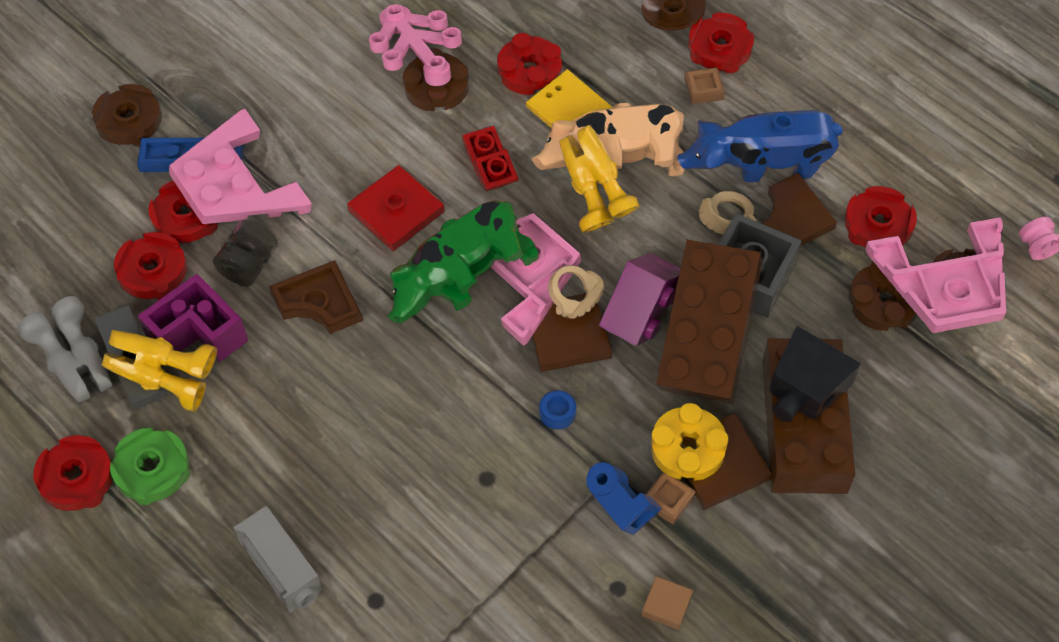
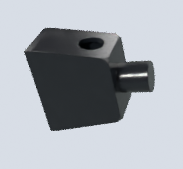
[769,326,861,422]

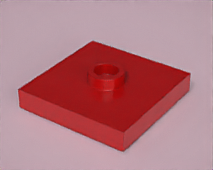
[347,165,445,251]

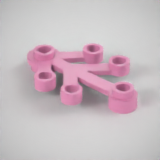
[369,4,462,86]

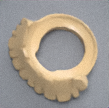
[699,191,757,235]
[548,265,605,319]

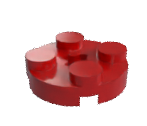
[688,12,754,74]
[497,33,562,95]
[148,181,218,243]
[844,186,917,248]
[113,232,187,300]
[33,435,113,511]

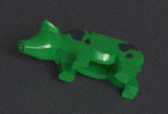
[387,200,538,323]

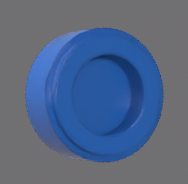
[539,390,576,429]

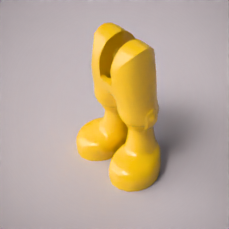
[559,125,640,233]
[101,330,217,412]

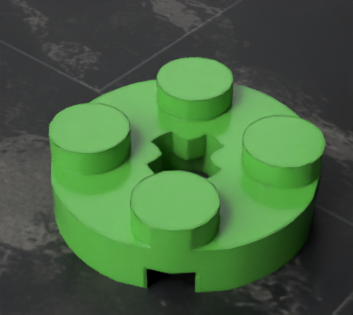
[110,428,190,505]

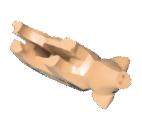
[532,103,685,184]

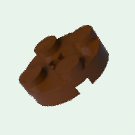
[403,48,469,111]
[92,84,162,146]
[849,262,917,331]

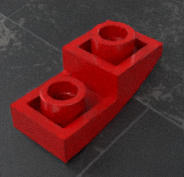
[462,125,518,191]

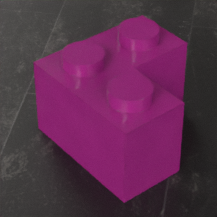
[599,253,681,346]
[138,273,248,363]

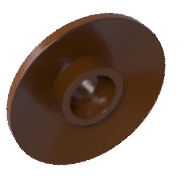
[641,0,706,31]

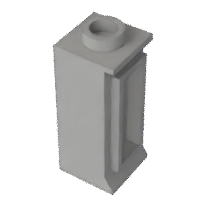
[233,506,323,613]

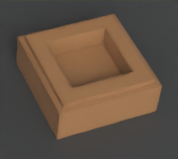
[684,67,725,104]
[646,472,696,525]
[642,576,693,630]

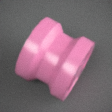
[1019,217,1059,260]

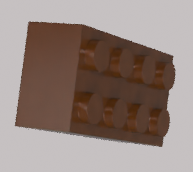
[656,239,763,404]
[762,338,855,494]

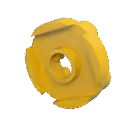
[651,403,728,481]

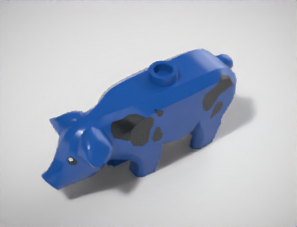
[677,110,843,182]

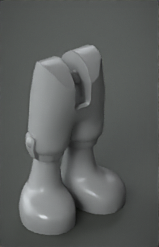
[17,296,113,404]

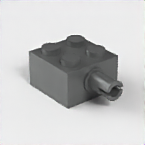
[718,213,802,318]

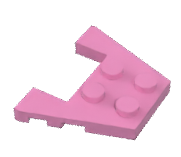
[169,109,312,224]
[491,213,581,346]
[865,217,1006,333]

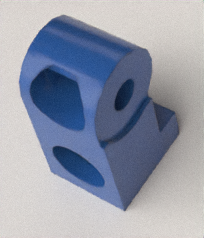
[586,462,662,535]

